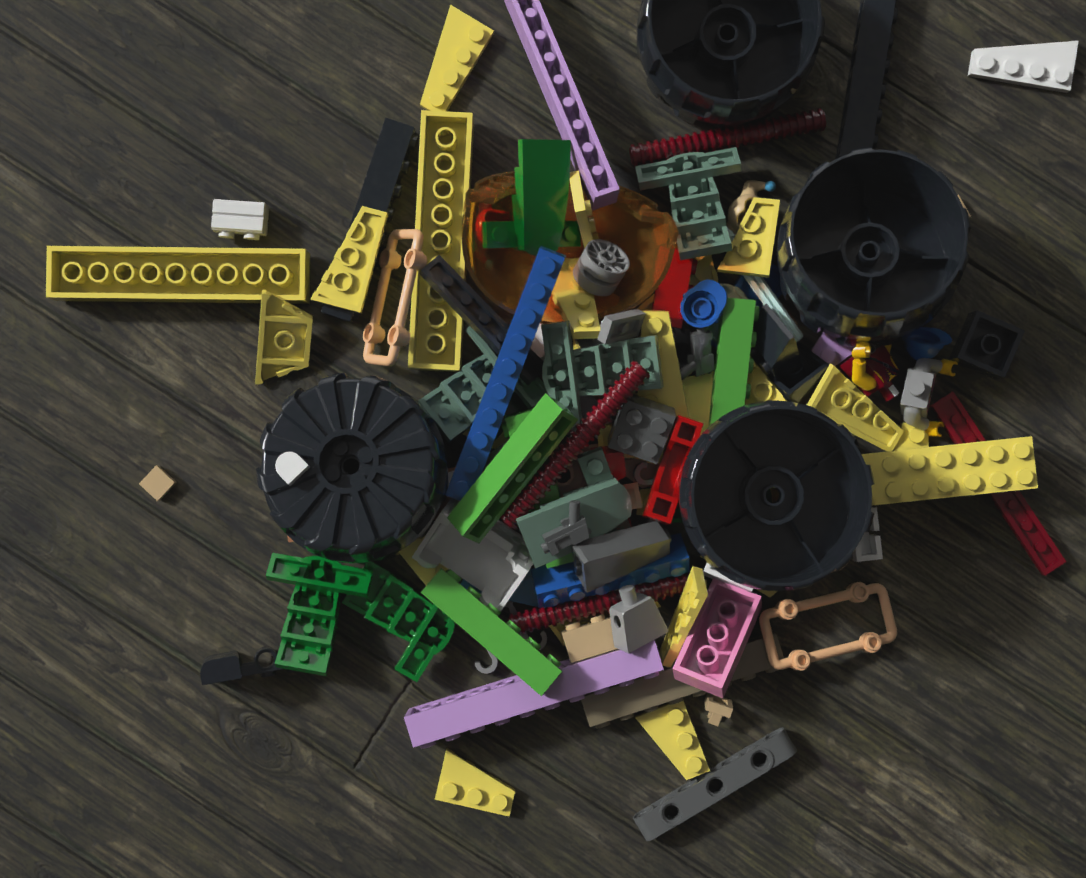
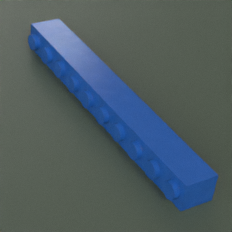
[445,246,566,501]

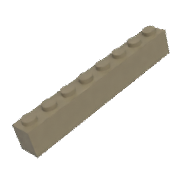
[581,631,784,729]

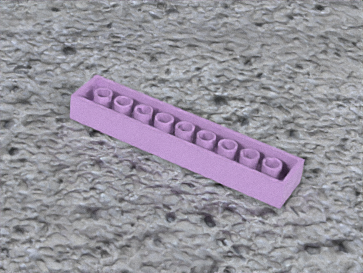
[404,640,664,749]

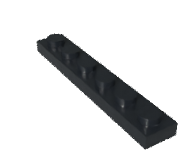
[419,255,544,386]

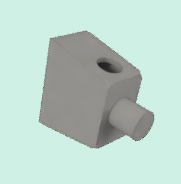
[609,585,669,654]

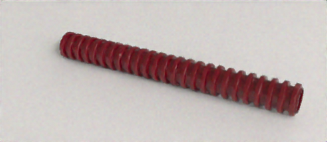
[629,108,826,167]
[500,361,650,529]
[508,569,705,635]

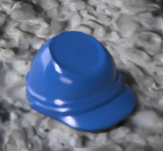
[680,279,728,328]
[903,327,952,360]

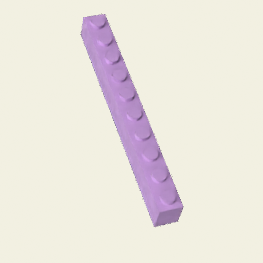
[504,0,620,210]

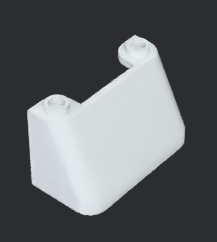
[412,498,533,612]

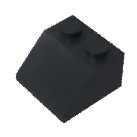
[750,304,803,382]
[760,341,829,405]

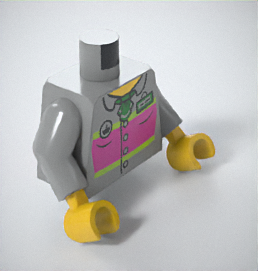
[900,358,958,437]

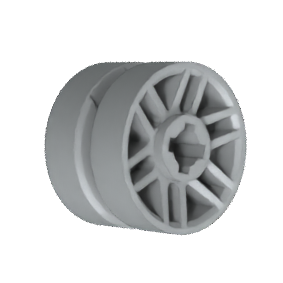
[573,239,630,296]

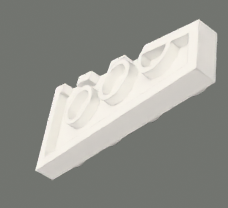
[968,41,1079,93]

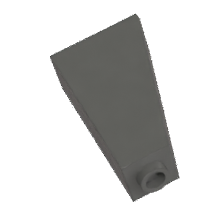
[571,521,672,593]

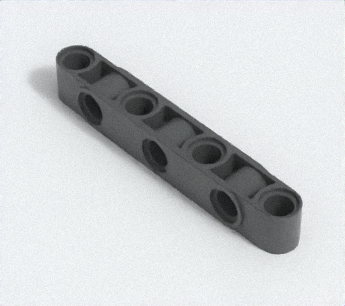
[633,727,797,841]

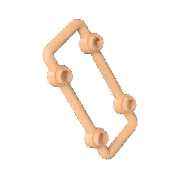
[363,229,427,367]
[759,582,897,671]

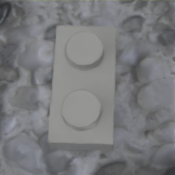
[597,309,646,344]

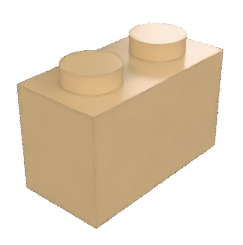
[561,614,617,663]

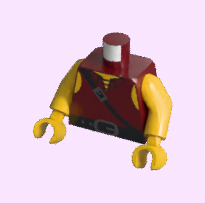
[840,342,899,402]

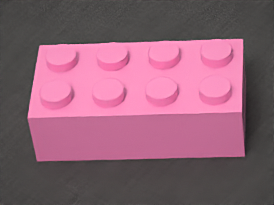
[673,578,762,698]

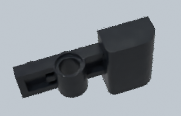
[200,646,295,685]

